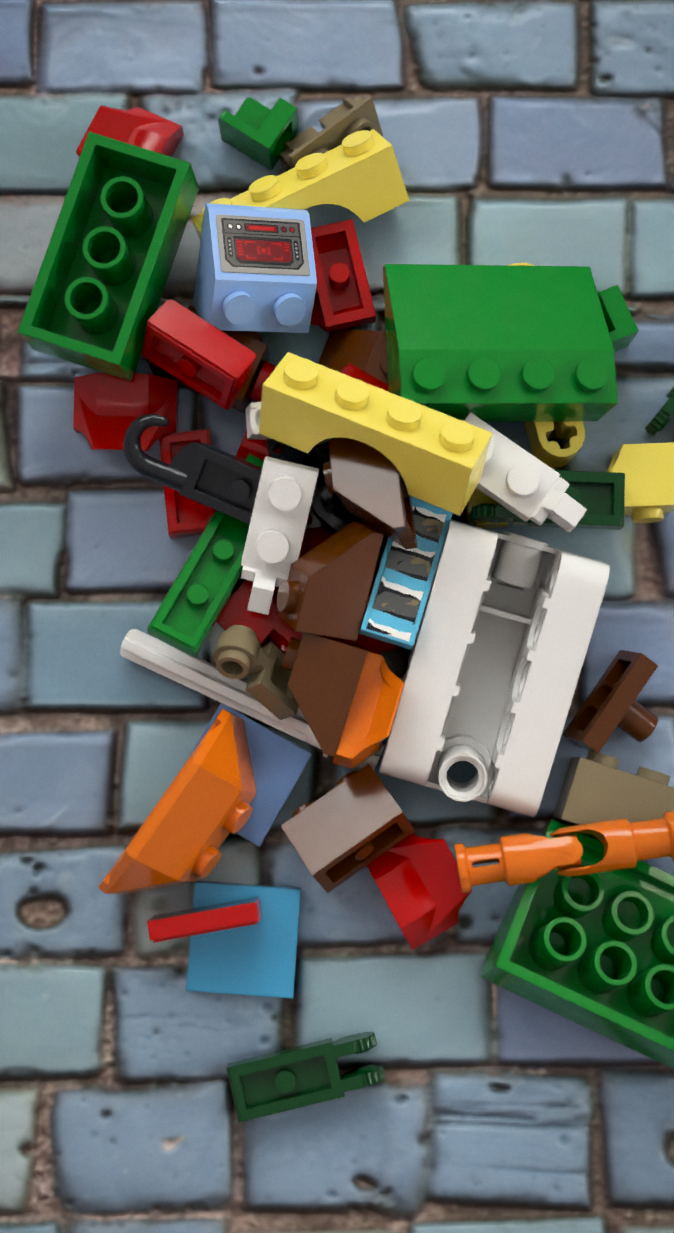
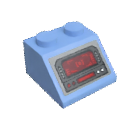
[193,203,317,333]

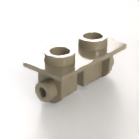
[278,95,383,170]

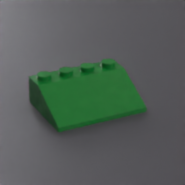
[383,264,618,422]
[480,819,674,1069]

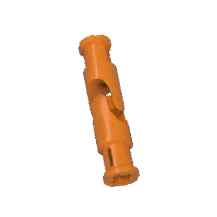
[454,811,674,893]

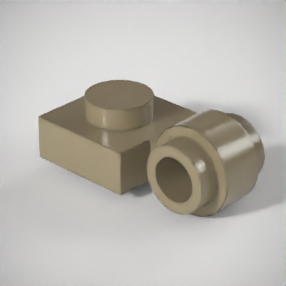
[213,625,298,720]

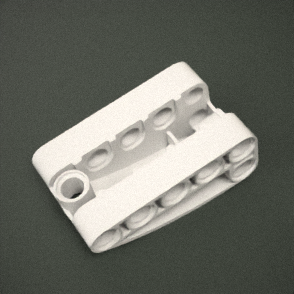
[378,519,610,817]

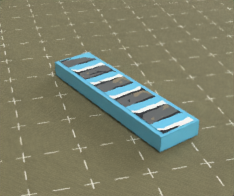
[359,496,453,650]

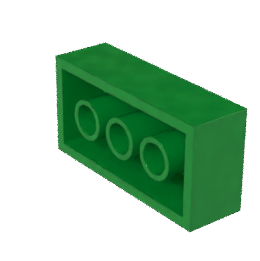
[17,132,199,382]

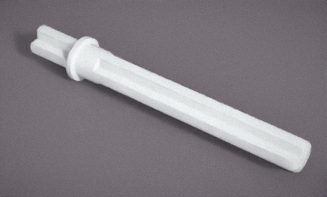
[120,629,385,770]

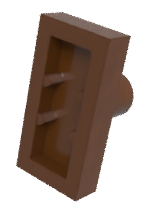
[562,650,658,753]

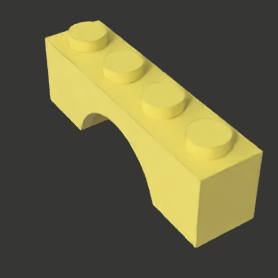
[191,129,409,241]
[259,352,493,516]
[463,442,674,529]

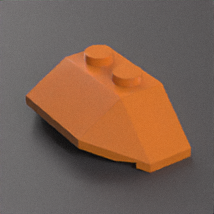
[98,708,257,894]

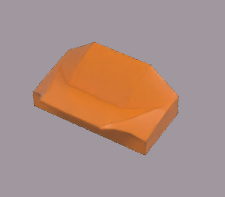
[332,651,404,769]

